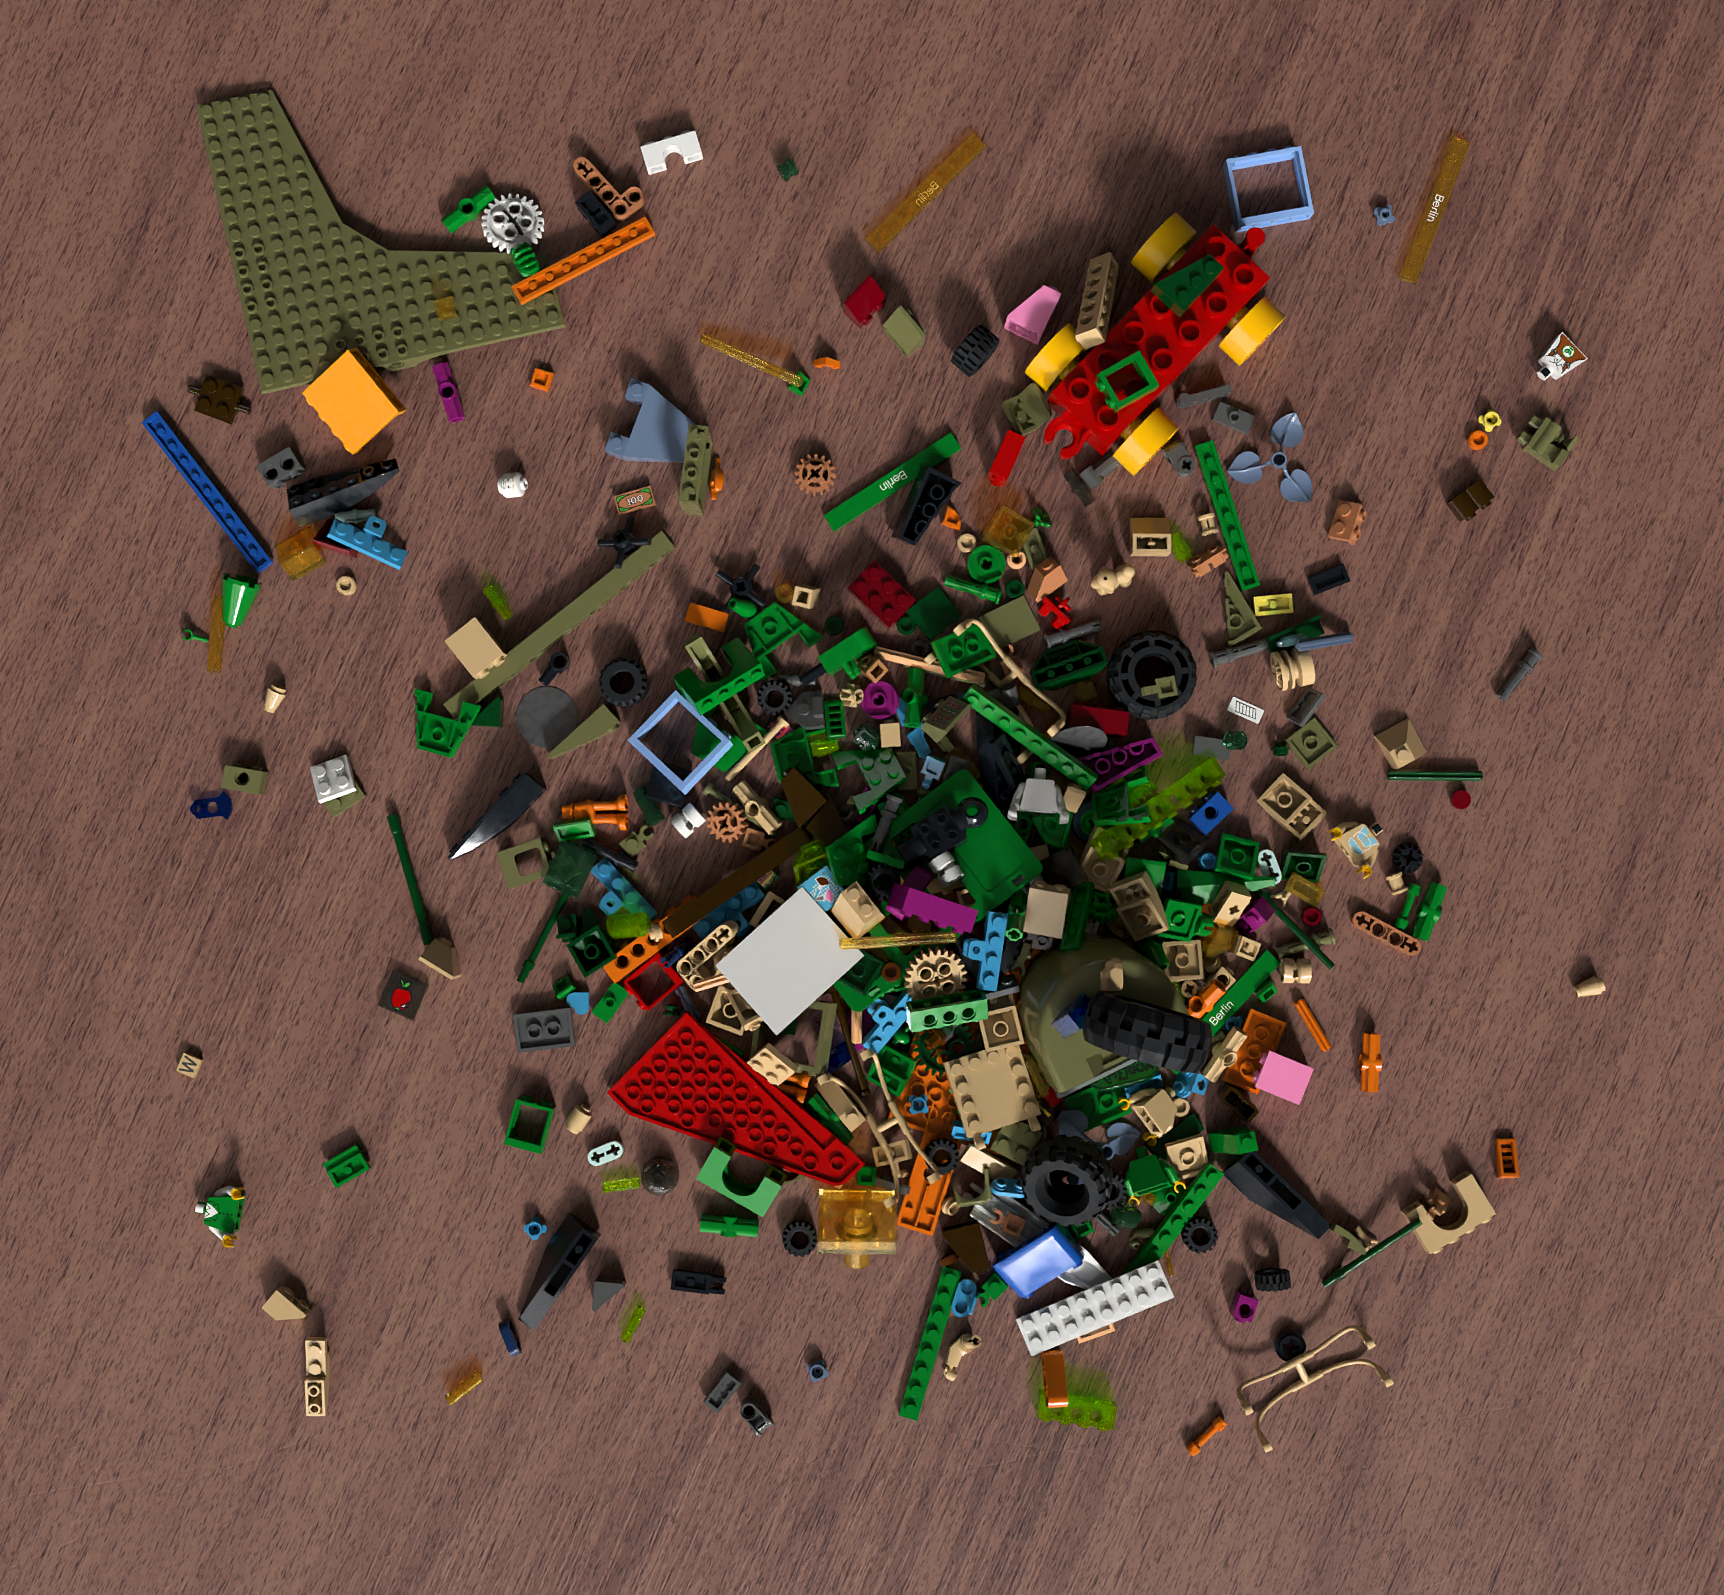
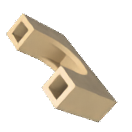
[1401,1171,1496,1254]

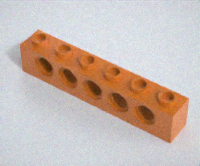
[603,895,708,983]

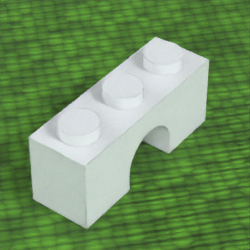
[640,130,703,175]

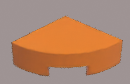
[813,357,841,369]
[942,506,961,531]

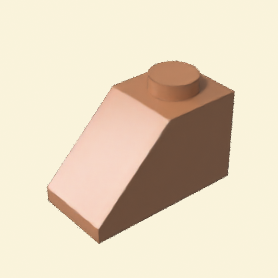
[1027,556,1068,603]

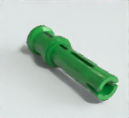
[944,574,1003,605]

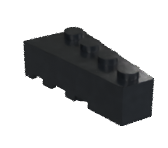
[891,466,961,546]

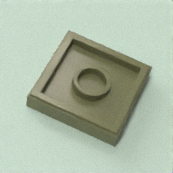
[1283,716,1338,770]

